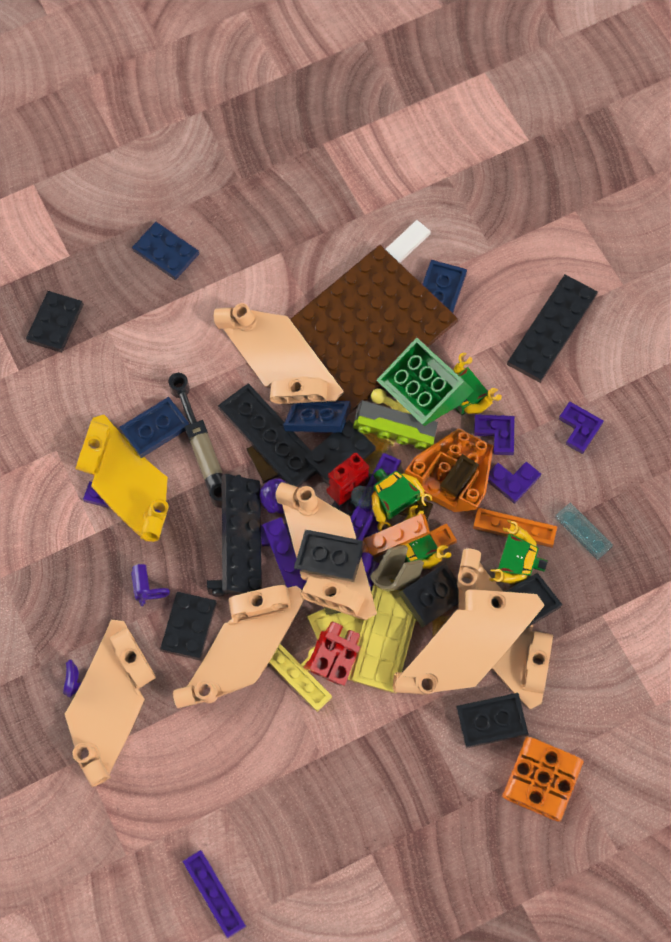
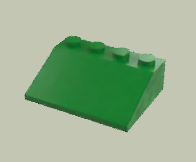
[377,338,474,426]

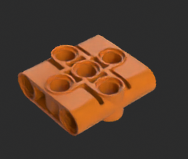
[502,737,584,822]

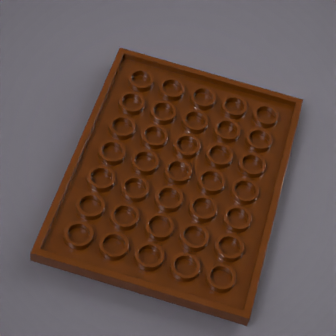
[290,244,458,415]

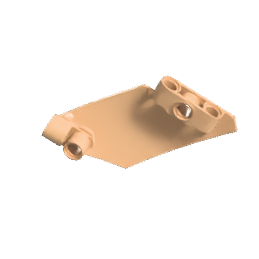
[457,549,553,710]
[173,585,304,708]

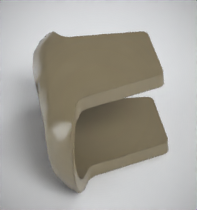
[371,545,424,592]

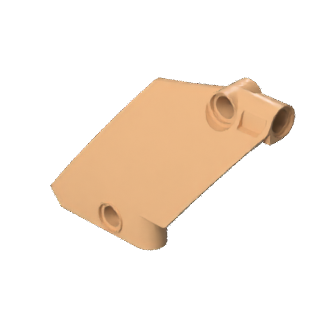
[214,303,344,404]
[276,482,377,620]
[393,590,544,695]
[65,620,156,787]

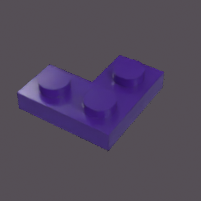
[559,401,604,454]
[474,414,515,455]
[488,461,541,504]

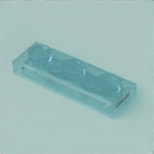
[555,502,613,560]

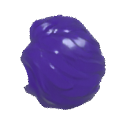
[260,479,288,514]

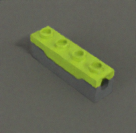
[353,401,438,450]

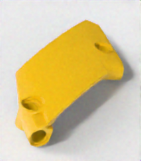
[75,414,169,542]

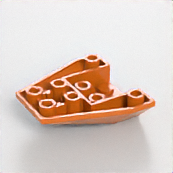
[405,428,494,512]

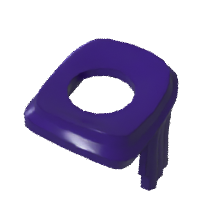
[63,659,81,698]

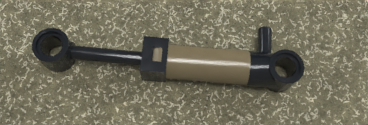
[168,372,241,508]

